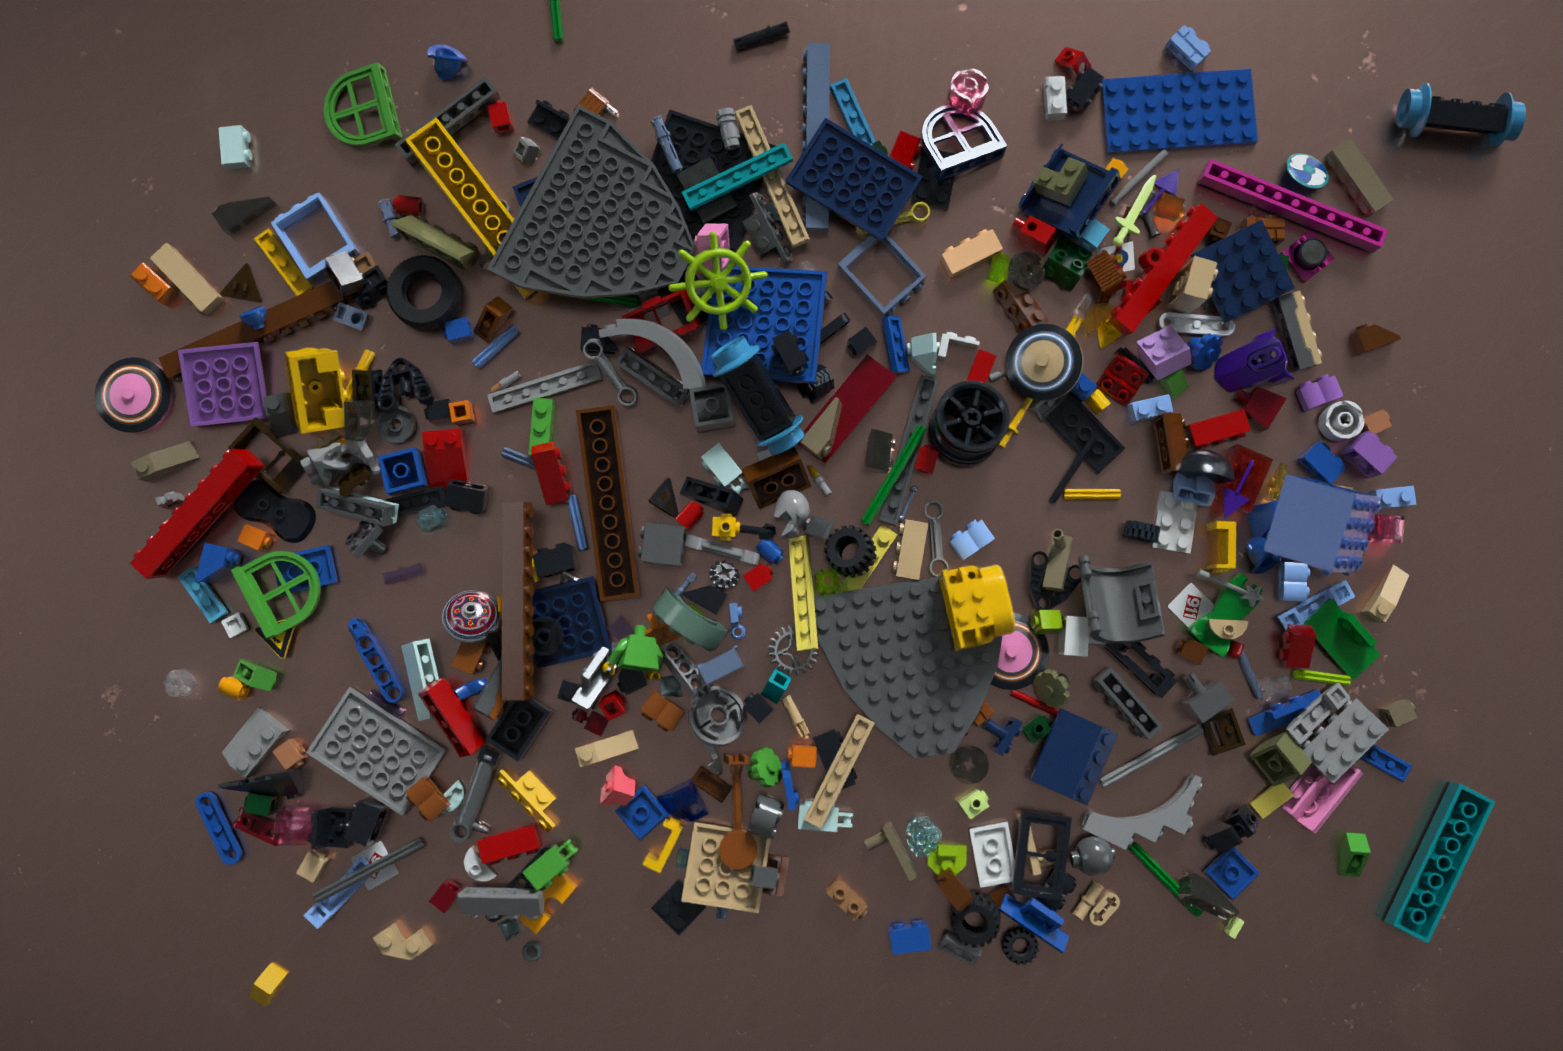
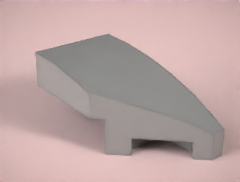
[702,743,723,777]

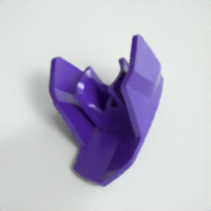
[1215,328,1295,391]

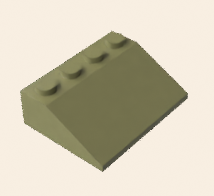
[391,215,481,274]

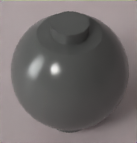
[1069,836,1115,876]

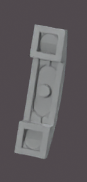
[1286,682,1351,745]

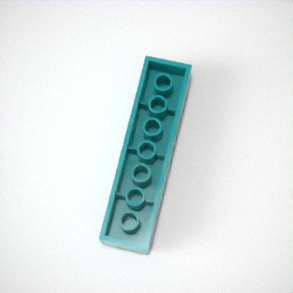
[1384,782,1495,943]

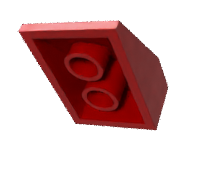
[422,428,469,490]

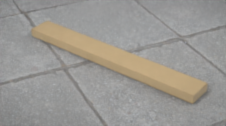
[734,105,810,248]

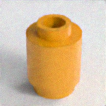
[218,677,250,701]

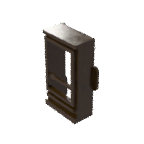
[228,417,305,495]

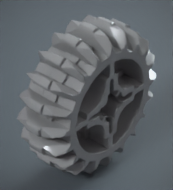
[768,625,820,677]

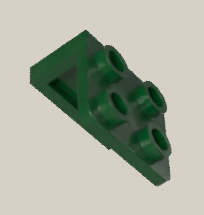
[1040,236,1093,291]

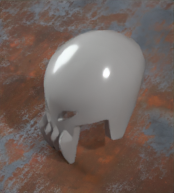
[774,490,810,540]

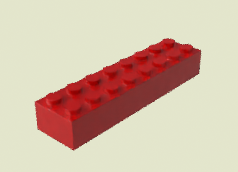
[130,449,265,579]

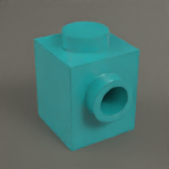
[761,669,792,704]

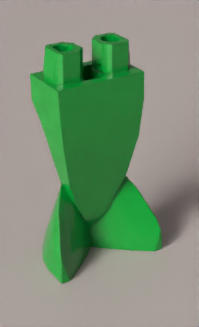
[1186,573,1263,657]

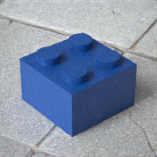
[377,447,429,496]

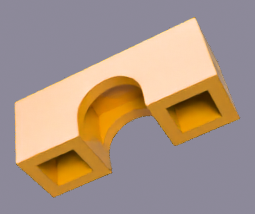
[519,874,577,934]

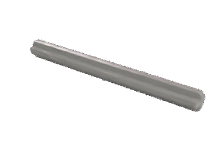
[1099,725,1204,788]

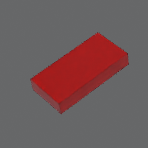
[966,349,996,383]

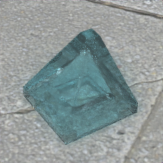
[660,675,683,697]

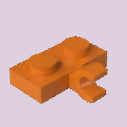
[645,613,681,646]

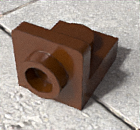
[1204,217,1232,244]

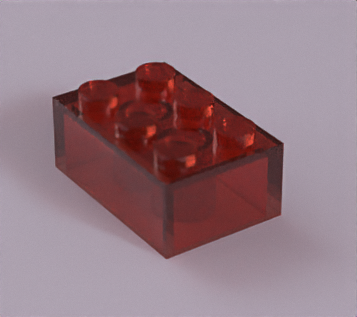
[1214,444,1273,514]

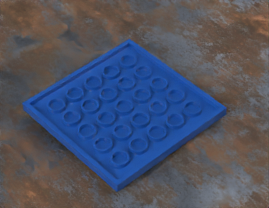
[701,266,827,384]

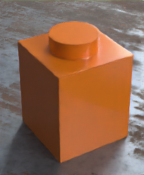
[449,400,475,425]
[237,524,272,551]

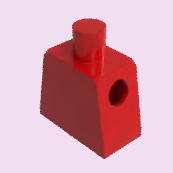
[1012,216,1056,256]

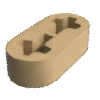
[1088,892,1120,926]

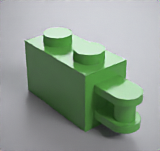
[522,839,578,891]

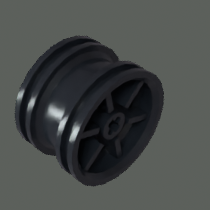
[928,380,1010,466]

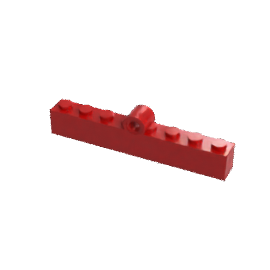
[1108,203,1218,336]

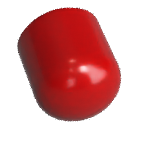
[1226,640,1244,659]

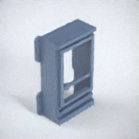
[694,645,744,684]

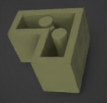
[1033,157,1089,206]

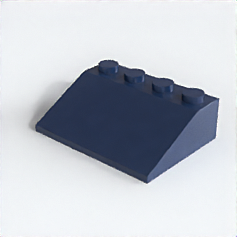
[1029,708,1118,806]

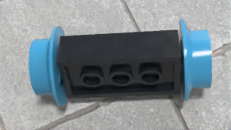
[1396,83,1526,147]
[711,336,805,455]

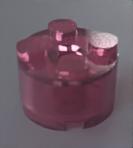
[947,69,989,116]
[1367,514,1405,543]
[274,805,314,845]

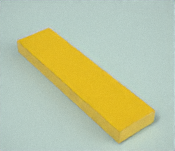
[254,228,314,296]

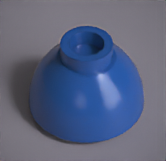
[239,306,267,330]

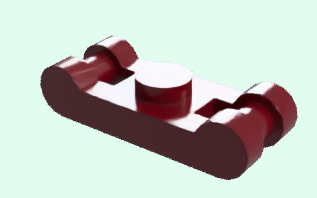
[232,807,286,846]

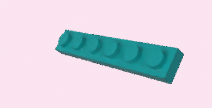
[682,142,793,211]

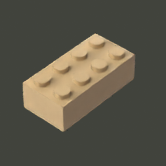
[1165,256,1218,314]

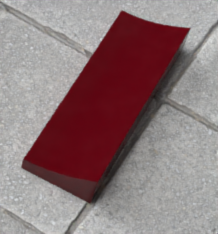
[797,354,897,466]

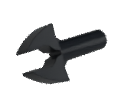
[740,523,776,539]

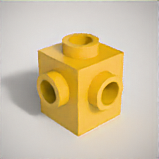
[712,514,740,541]

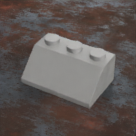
[222,706,290,778]

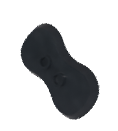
[234,478,316,543]

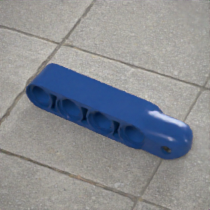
[348,617,406,703]

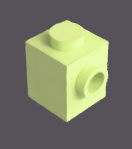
[957,788,990,819]

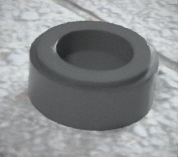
[522,941,543,962]

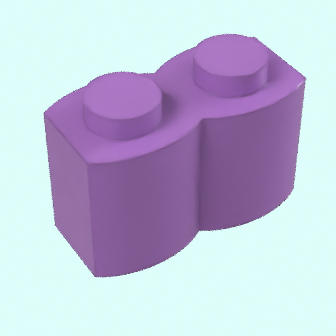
[1296,374,1343,412]

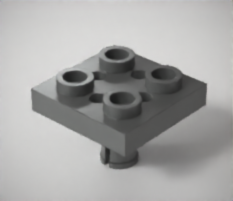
[345,520,386,560]

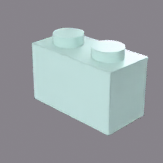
[218,125,252,170]

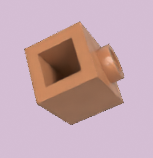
[272,739,307,770]

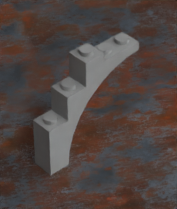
[1080,774,1202,850]

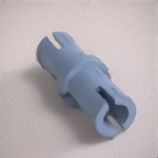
[378,199,401,238]

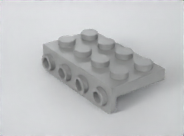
[1300,698,1389,784]

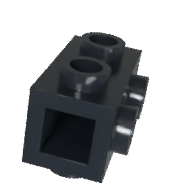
[1066,66,1104,113]
[771,330,809,377]

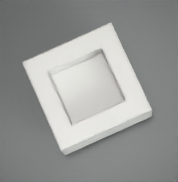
[221,612,249,638]

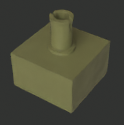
[1249,731,1312,786]

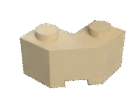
[373,923,432,960]

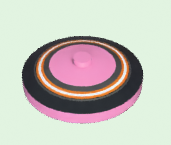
[95,357,174,434]
[991,613,1049,690]

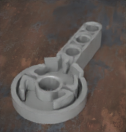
[662,643,747,747]

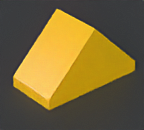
[249,962,288,1007]

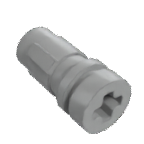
[715,108,740,150]

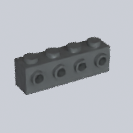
[1093,667,1164,739]

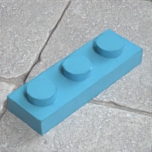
[178,566,228,624]

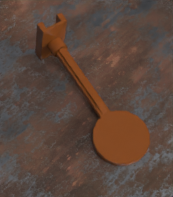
[718,753,758,870]

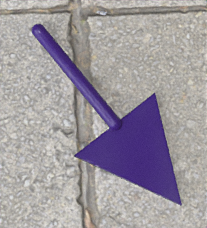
[1142,169,1179,215]
[1223,460,1254,519]

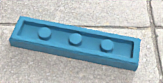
[830,78,877,147]

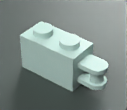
[701,443,749,495]
[798,801,853,832]

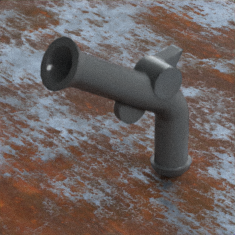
[1138,190,1161,238]

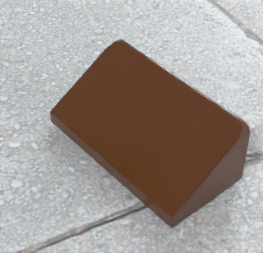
[762,853,789,896]

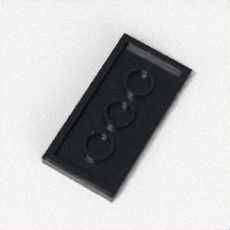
[1044,393,1125,475]

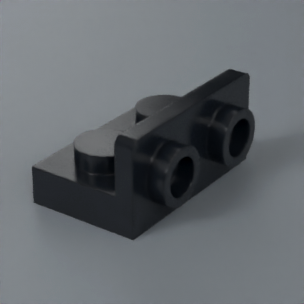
[527,99,570,141]
[351,265,388,310]
[352,369,383,409]

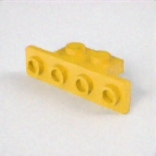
[495,769,556,833]

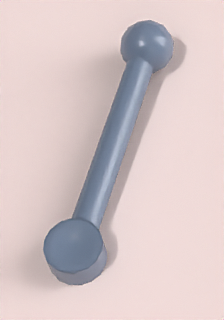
[899,486,918,523]

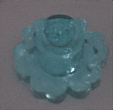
[906,816,942,857]

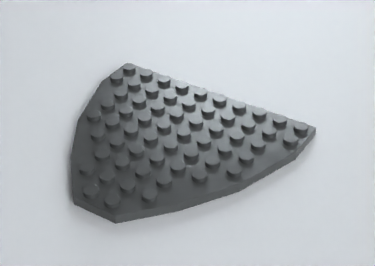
[487,105,696,299]
[814,577,1002,759]

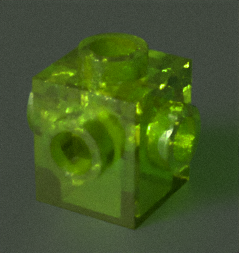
[814,568,841,595]

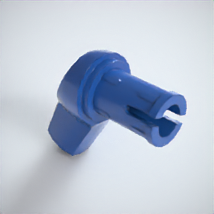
[453,678,488,701]

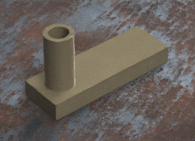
[1043,529,1073,592]
[864,822,918,881]

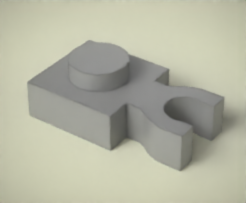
[155,491,185,509]

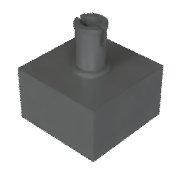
[1179,672,1235,723]

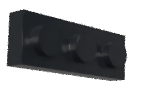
[386,486,445,517]

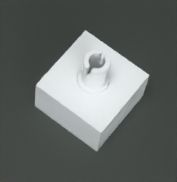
[1057,616,1105,657]

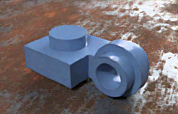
[729,603,746,640]

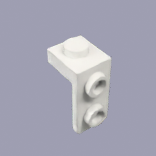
[936,332,980,360]

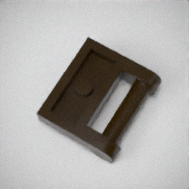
[338,464,371,497]
[1200,708,1246,756]

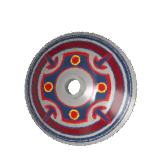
[442,590,501,644]

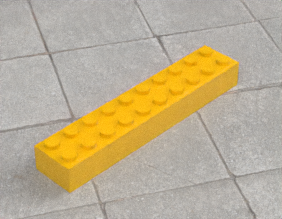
[405,117,535,299]

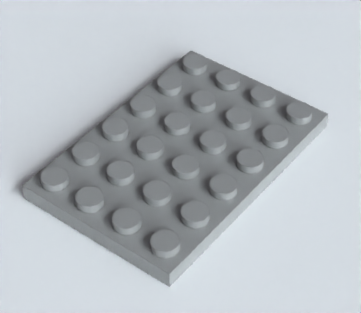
[306,687,447,816]

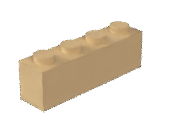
[150,242,225,316]

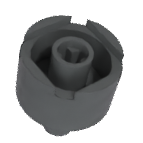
[747,794,784,839]

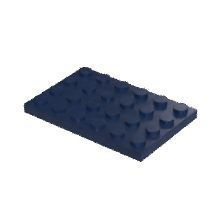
[785,118,923,242]

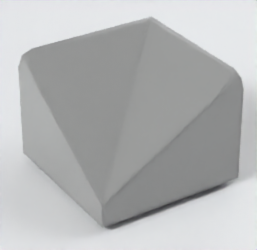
[513,137,540,164]

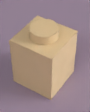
[296,849,330,883]

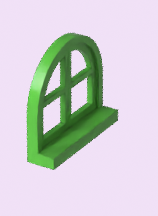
[324,62,403,147]
[231,551,321,639]

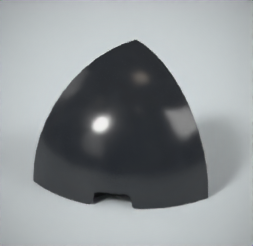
[1179,449,1235,484]

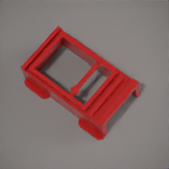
[621,290,701,354]

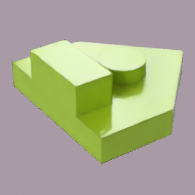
[927,844,967,875]

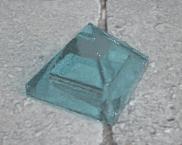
[676,847,690,868]
[497,918,521,941]

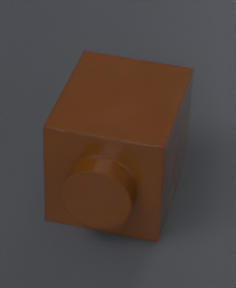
[1175,637,1209,665]

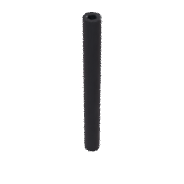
[1049,436,1097,504]

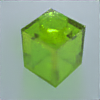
[986,253,1012,284]

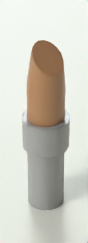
[490,371,521,394]

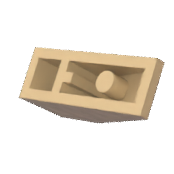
[1361,564,1409,623]
[575,730,638,767]

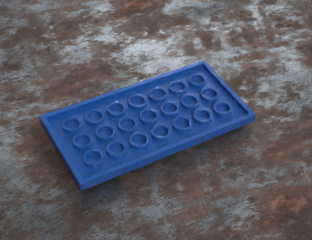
[1101,68,1258,154]

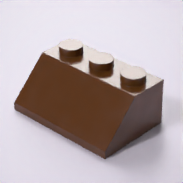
[1154,413,1189,475]
[742,446,811,509]

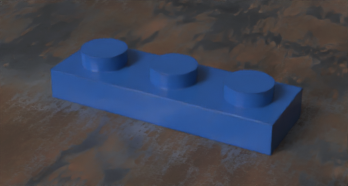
[882,316,910,374]

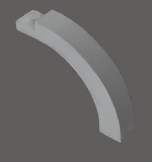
[599,319,706,389]

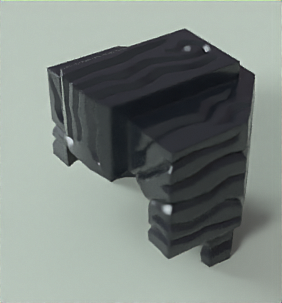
[797,364,835,403]

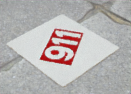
[1168,583,1214,627]
[351,841,399,890]

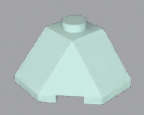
[907,333,937,378]

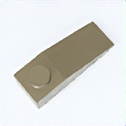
[800,397,842,460]
[131,441,200,482]

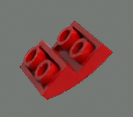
[1096,352,1150,407]

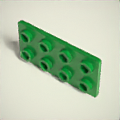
[1304,599,1380,680]

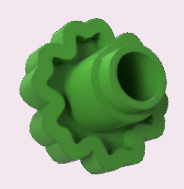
[747,747,782,788]

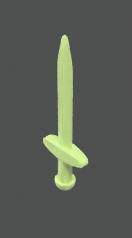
[1113,175,1156,247]

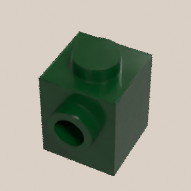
[1021,714,1051,744]
[244,793,277,816]

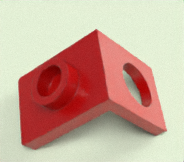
[1054,47,1092,76]

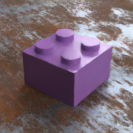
[1340,431,1397,478]

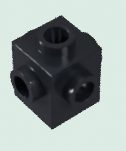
[1224,804,1260,838]

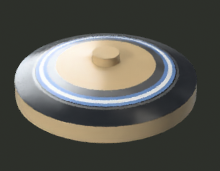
[1005,324,1083,401]

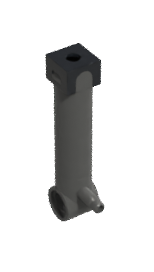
[450,745,503,843]

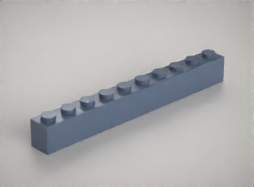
[802,43,830,233]

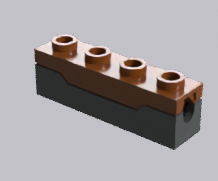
[472,656,534,720]

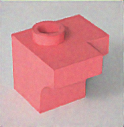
[600,766,635,807]

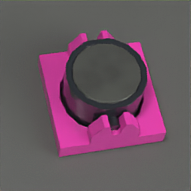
[1280,230,1335,283]

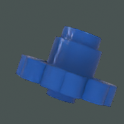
[1187,333,1223,371]

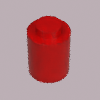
[393,195,423,216]
[675,501,704,531]

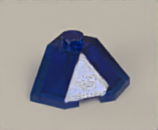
[657,779,709,822]

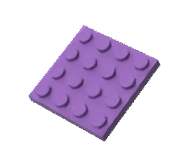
[178,342,268,427]

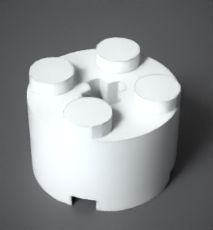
[1318,401,1365,442]

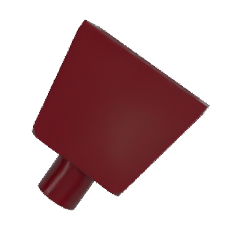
[1235,387,1287,432]

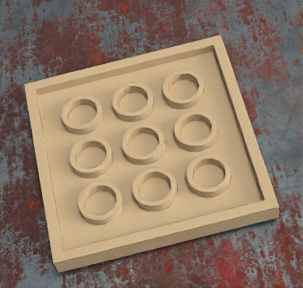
[681,822,770,913]

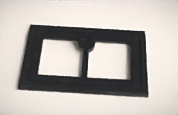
[1011,810,1072,900]

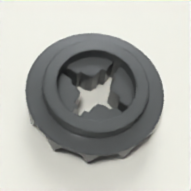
[709,560,740,588]

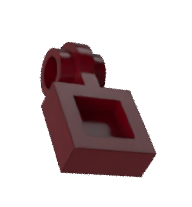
[572,708,609,737]

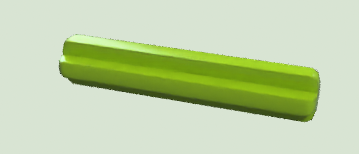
[1292,669,1351,686]

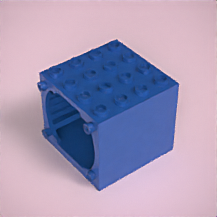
[1263,474,1381,576]

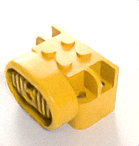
[285,348,349,434]
[938,565,1015,651]

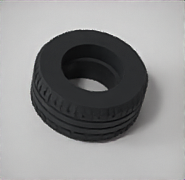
[386,255,463,331]

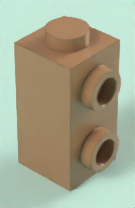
[825,877,868,921]

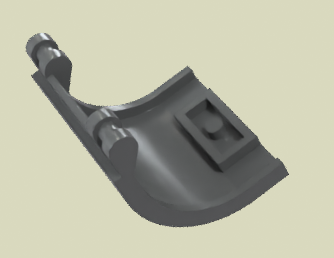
[1078,556,1165,644]

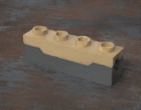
[1272,291,1322,372]

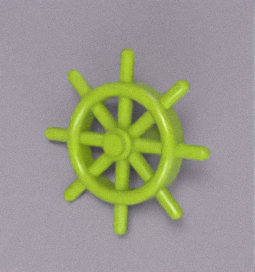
[669,231,768,331]

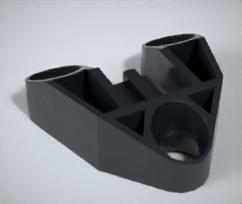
[377,358,436,414]
[1027,551,1081,610]

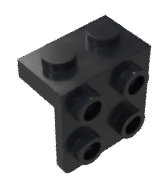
[309,806,353,850]

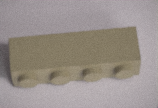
[1326,138,1394,217]

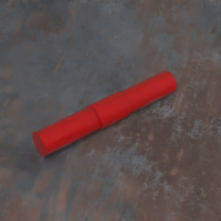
[1010,690,1059,716]

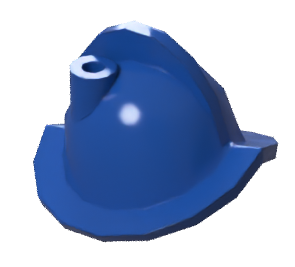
[427,45,468,80]
[1245,537,1279,574]

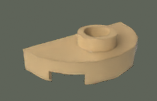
[1208,619,1249,640]

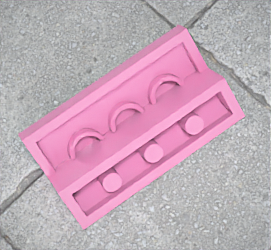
[1280,764,1363,834]

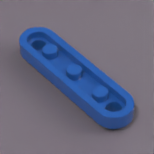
[195,792,242,865]

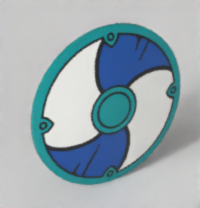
[1286,153,1329,189]

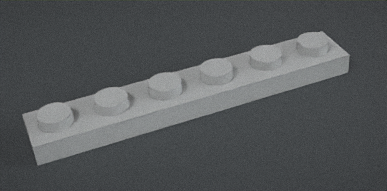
[487,361,602,414]

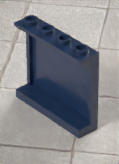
[1019,144,1121,241]

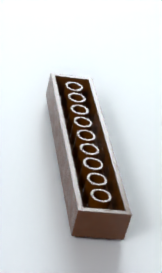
[576,405,641,602]

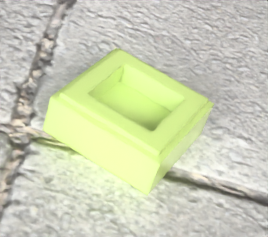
[1224,915,1244,939]

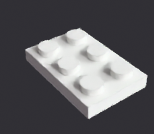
[1151,491,1198,554]
[968,822,1015,888]

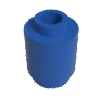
[756,539,784,565]

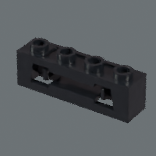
[1101,642,1177,698]

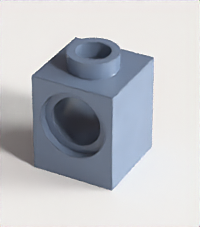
[333,302,368,331]

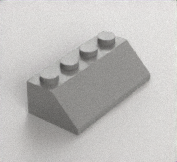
[458,887,544,919]

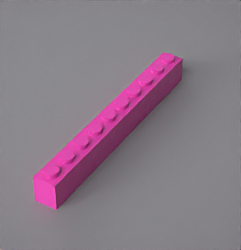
[1198,159,1388,253]

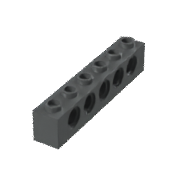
[394,76,500,166]

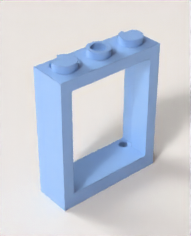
[271,192,360,283]

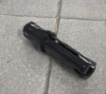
[733,21,790,50]

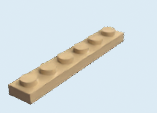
[804,714,875,828]

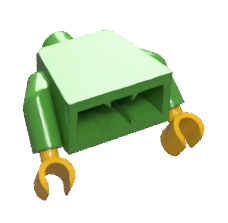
[602,625,663,681]

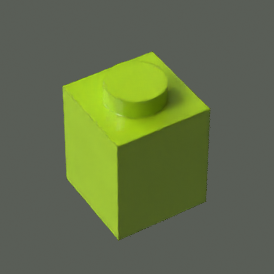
[1030,610,1063,634]

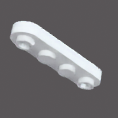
[1158,312,1235,337]

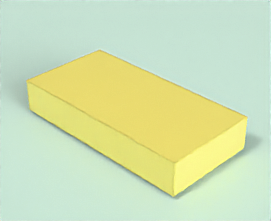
[1250,783,1294,819]

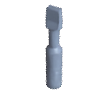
[674,572,697,597]

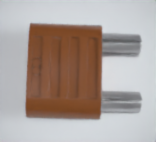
[574,88,618,117]

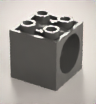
[689,383,735,432]
[638,522,687,568]

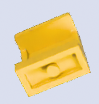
[1206,521,1236,574]
[642,817,684,873]

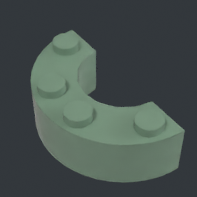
[653,588,729,652]

